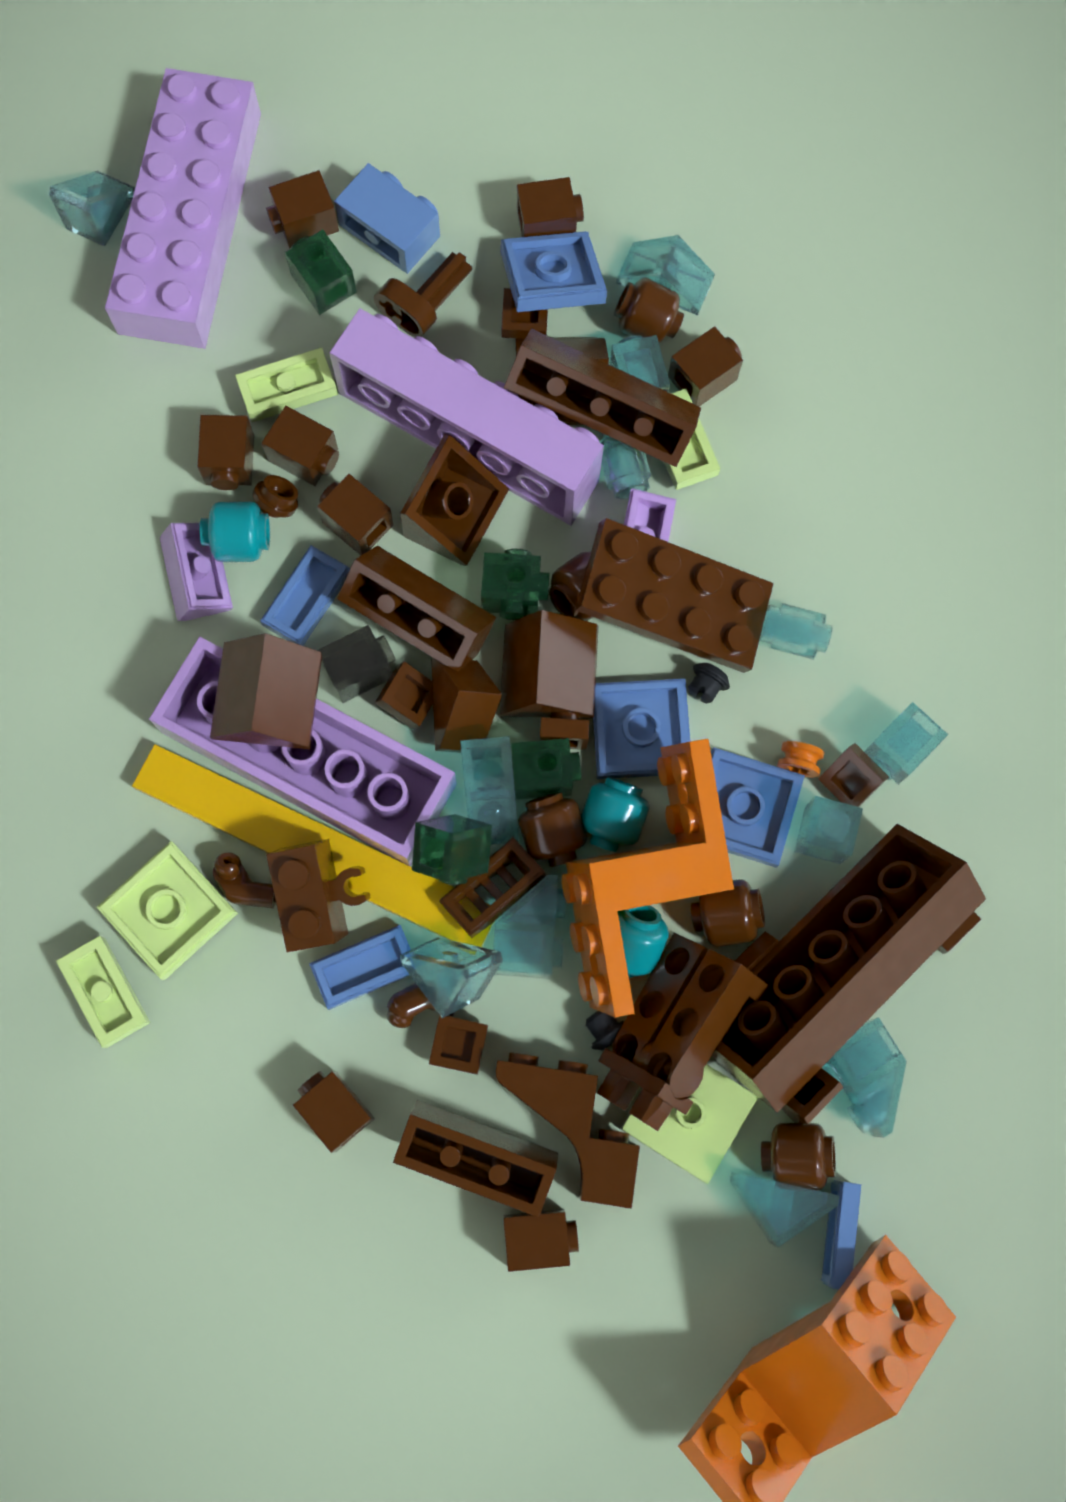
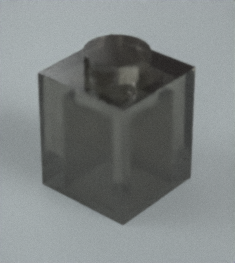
[317,625,396,703]

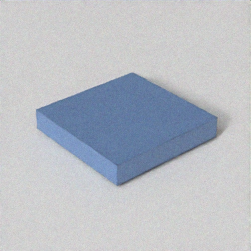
[500,231,607,312]
[593,679,690,779]
[711,747,805,868]

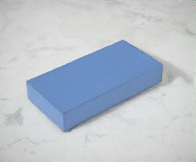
[260,545,350,646]
[309,925,420,1010]
[821,1180,861,1289]

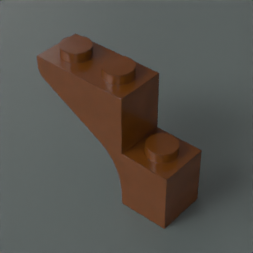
[496,1052,640,1209]

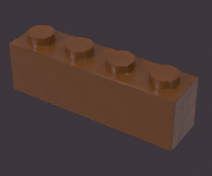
[504,329,701,467]

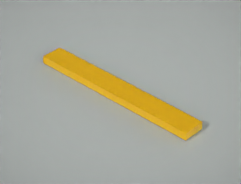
[132,744,494,955]

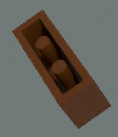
[337,546,497,673]
[393,1100,558,1218]

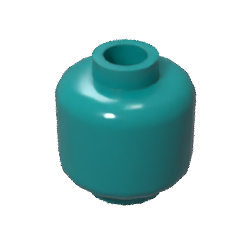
[200,501,270,562]
[581,777,650,852]
[618,905,669,978]

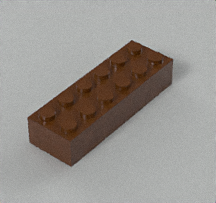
[712,824,986,1113]

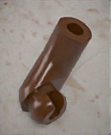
[213,852,276,908]
[387,982,460,1028]

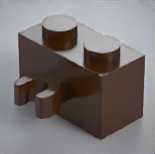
[266,839,371,953]

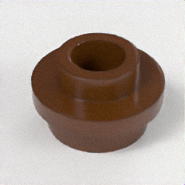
[252,475,298,518]

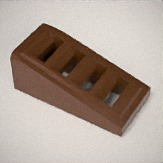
[439,837,548,939]

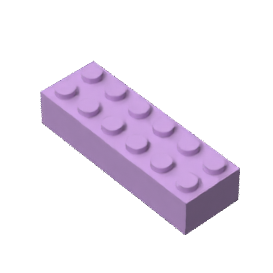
[105,68,261,349]
[329,308,604,526]
[149,636,457,867]

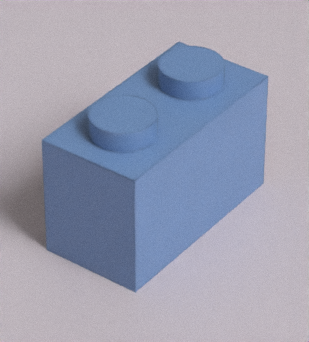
[334,163,440,274]

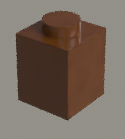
[266,170,339,249]
[517,177,584,237]
[667,326,743,407]
[262,405,339,486]
[197,415,254,490]
[317,474,394,556]
[293,1071,375,1153]
[504,1209,579,1272]

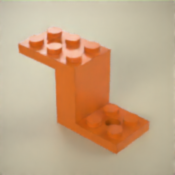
[562,739,734,1018]
[678,1235,956,1502]

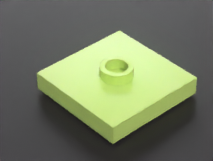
[97,841,238,980]
[621,1064,758,1184]

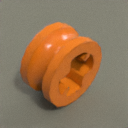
[777,741,825,778]

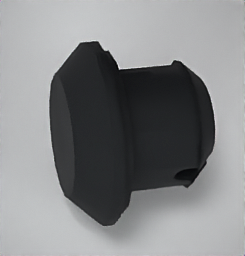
[688,662,730,704]
[585,1011,624,1051]

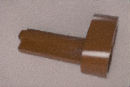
[373,252,472,337]

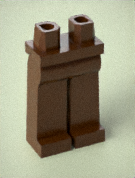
[597,932,768,1131]

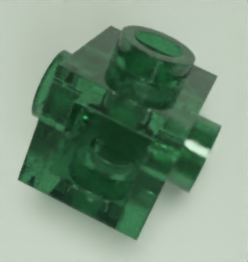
[481,548,550,620]

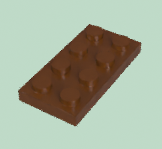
[575,518,774,673]

